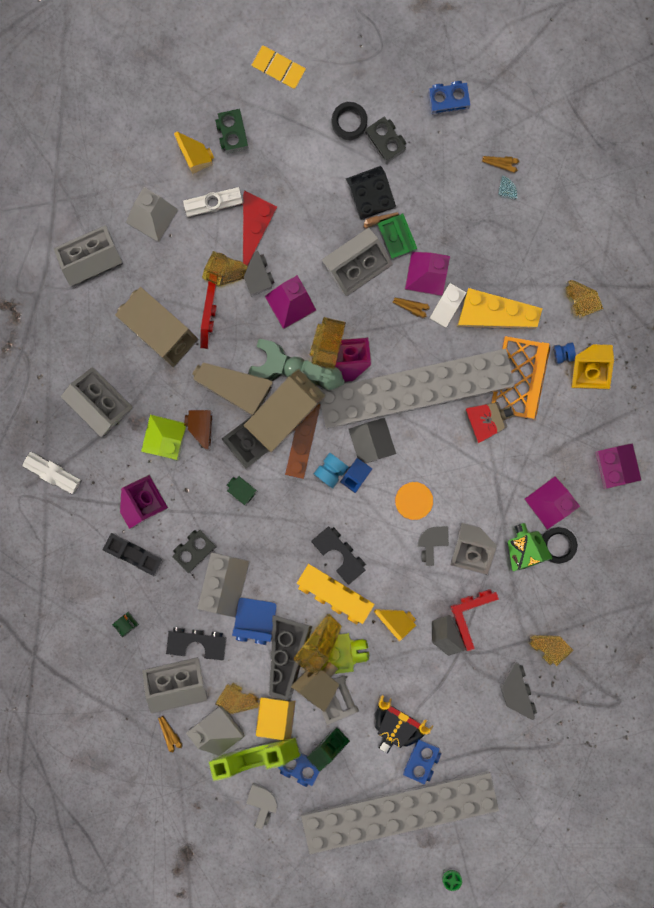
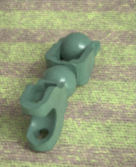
[248,339,344,390]

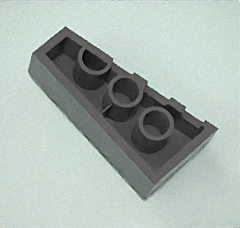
[269,615,312,701]

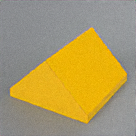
[256,697,296,740]

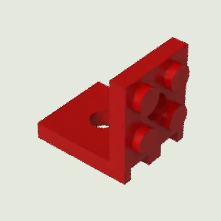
[450,589,499,651]

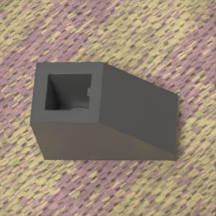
[244,251,274,297]

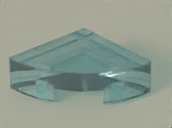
[498,176,517,199]

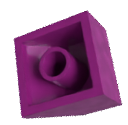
[595,443,642,489]

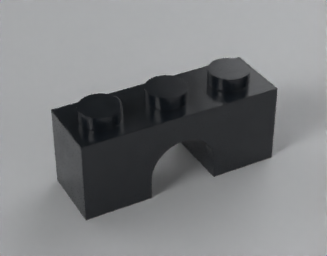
[311,526,366,585]
[102,533,164,576]
[166,627,227,661]

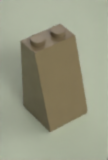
[115,287,199,367]
[193,362,274,416]
[244,369,326,452]

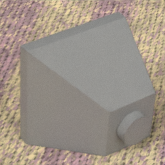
[126,187,178,242]
[451,523,497,575]
[186,706,245,756]

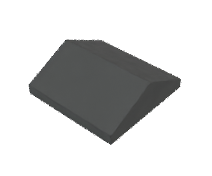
[222,418,269,469]
[348,418,396,464]
[432,615,467,656]

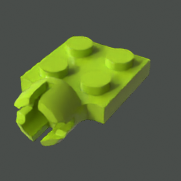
[311,633,369,674]

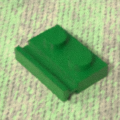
[377,213,418,260]

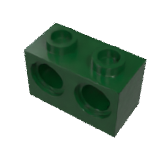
[215,109,249,154]
[226,476,258,506]
[306,727,350,772]

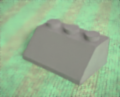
[54,225,122,286]
[322,228,393,296]
[61,367,133,437]
[197,552,249,617]
[142,658,207,714]

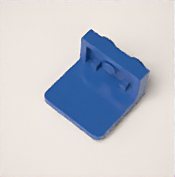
[232,598,277,645]

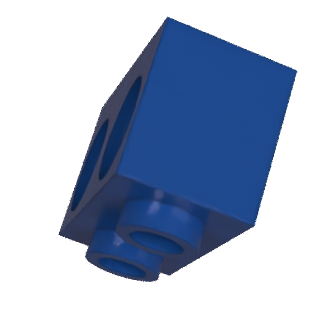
[428,81,470,114]
[403,739,442,785]
[278,752,319,787]

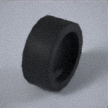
[332,102,368,140]
[542,527,578,564]

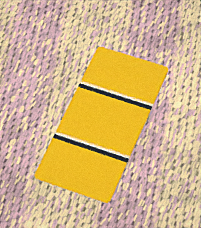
[252,45,306,89]

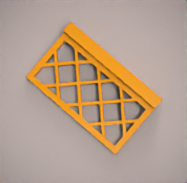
[491,336,551,420]

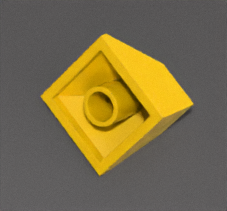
[174,132,214,174]
[572,344,614,389]
[374,609,416,641]

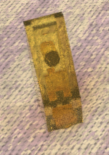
[293,614,342,675]

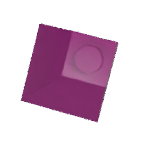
[405,252,450,296]
[265,275,317,329]
[330,338,371,382]
[120,475,168,529]
[525,476,580,530]

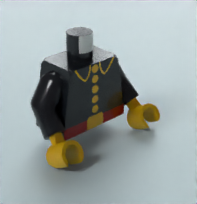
[374,695,433,753]

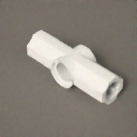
[183,187,243,217]
[22,452,81,494]

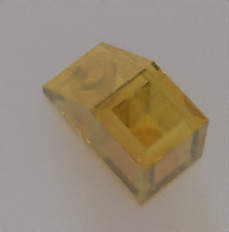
[202,251,248,286]
[565,280,603,318]
[529,635,573,666]
[215,682,260,714]

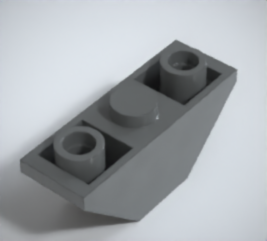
[501,662,537,720]

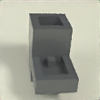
[417,526,449,566]

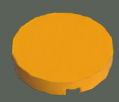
[395,482,433,520]

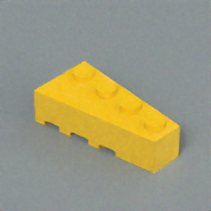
[457,288,543,329]
[297,564,375,625]

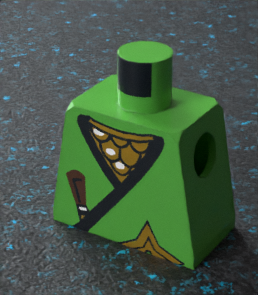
[508,523,552,571]

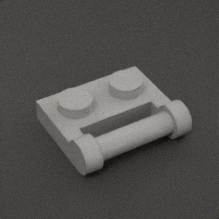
[321,676,359,725]

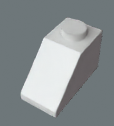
[430,283,467,328]

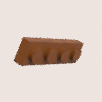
[285,404,321,479]

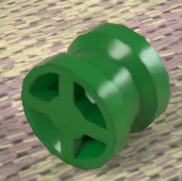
[442,870,462,891]

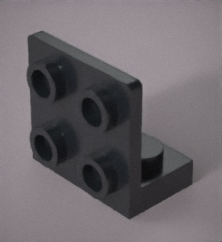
[345,166,396,219]

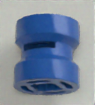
[553,342,576,364]

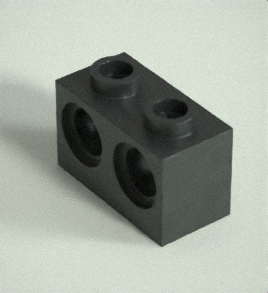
[365,116,407,164]
[172,530,217,573]

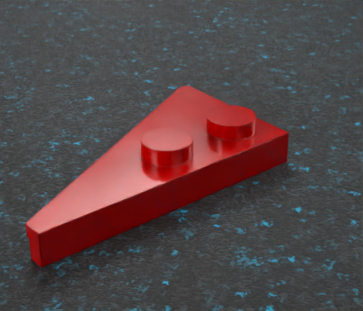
[243,190,277,267]
[200,273,218,349]

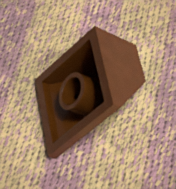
[184,410,213,451]

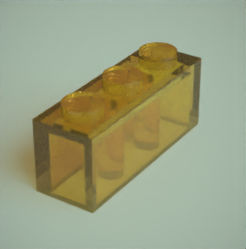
[310,317,346,369]

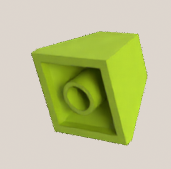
[141,415,187,461]

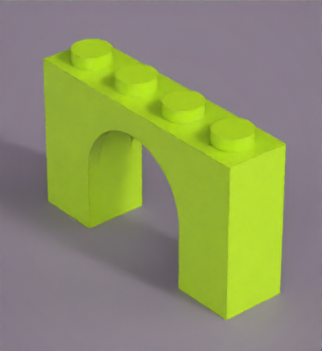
[209,737,300,781]

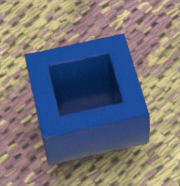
[340,458,372,493]

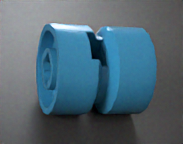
[314,453,349,489]

